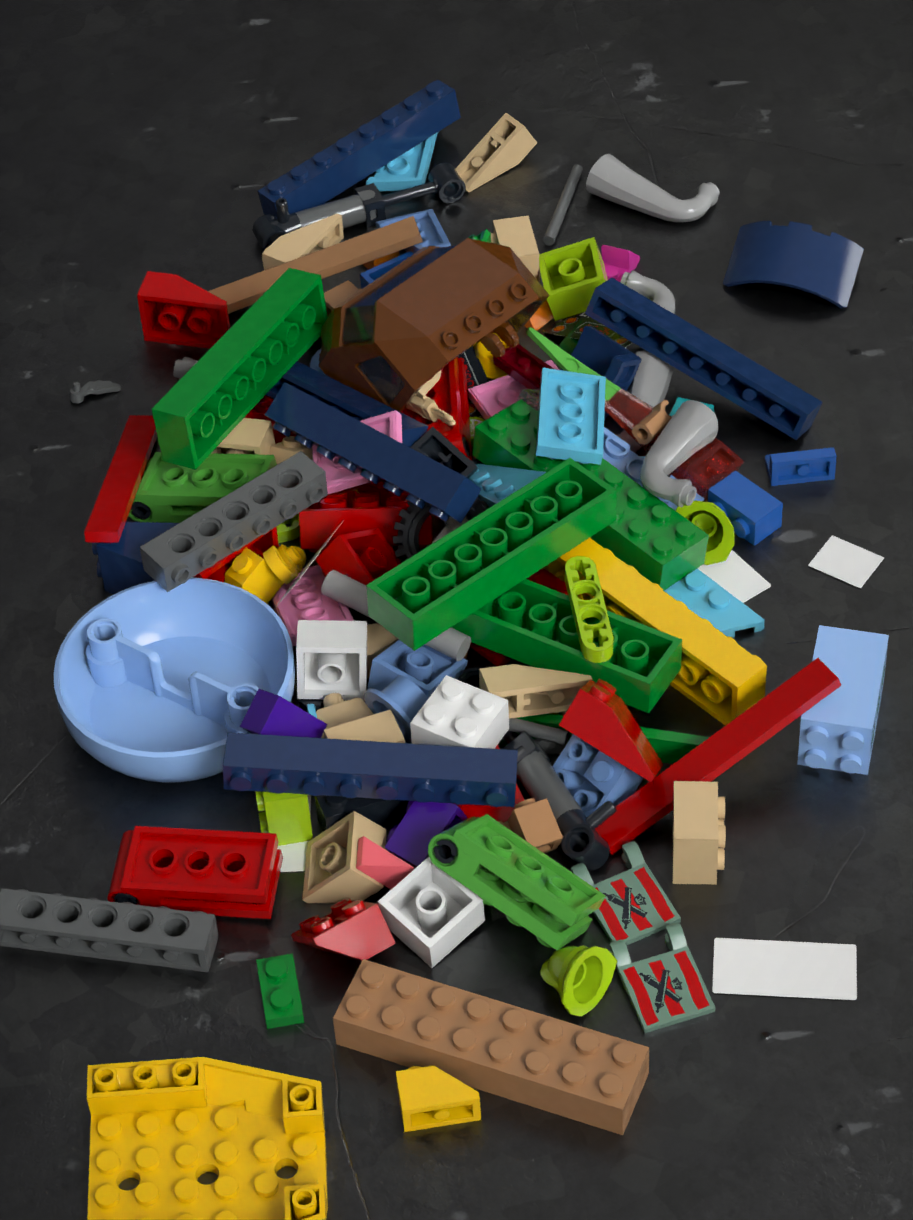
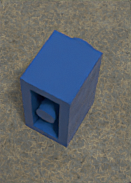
[708,470,783,546]

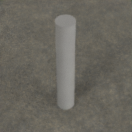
[321,570,471,661]

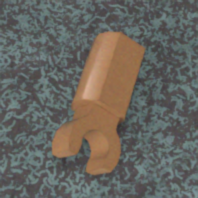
[632,400,673,445]

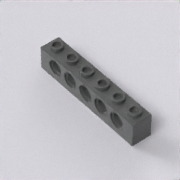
[140,451,328,592]
[0,888,219,972]

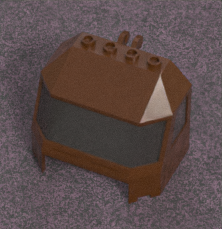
[319,238,550,413]

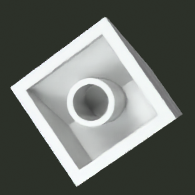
[296,620,367,700]

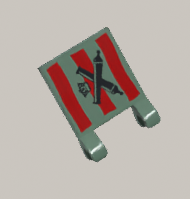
[571,841,681,946]
[610,923,716,1034]

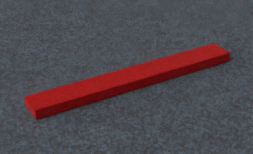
[84,415,157,543]
[595,658,841,855]

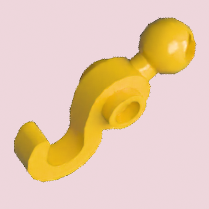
[263,544,306,584]

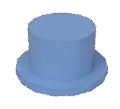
[364,675,428,744]

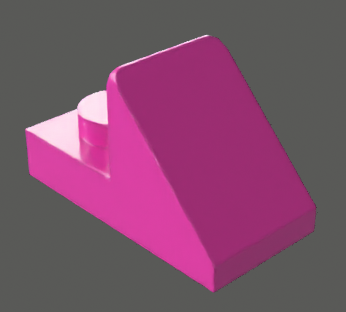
[601,245,640,282]

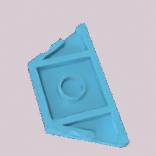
[664,568,765,637]

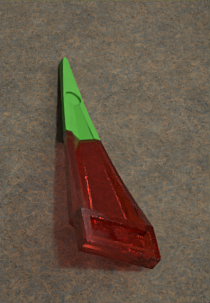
[526,327,744,498]

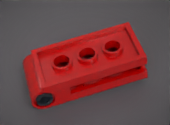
[395,357,472,460]
[107,826,283,919]

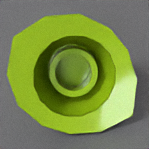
[676,500,735,565]
[540,945,617,1017]

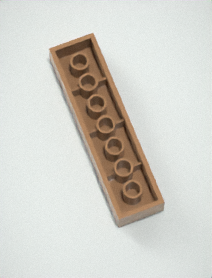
[333,959,649,1135]

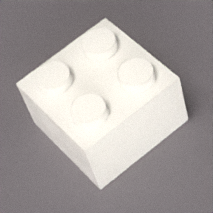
[410,675,509,749]
[378,857,485,968]

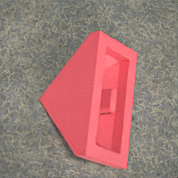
[356,836,415,890]

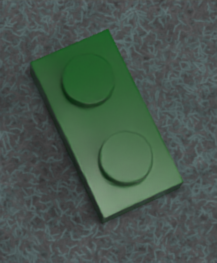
[256,953,304,1029]

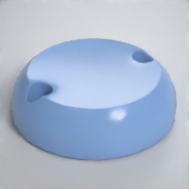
[53,577,295,783]

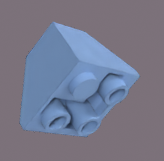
[552,734,643,817]

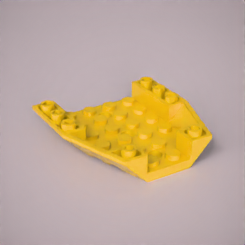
[87,1057,328,1220]

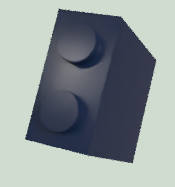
[92,522,179,594]

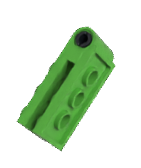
[128,452,277,523]
[428,814,606,951]

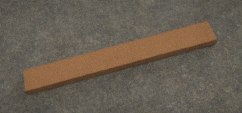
[208,216,423,313]

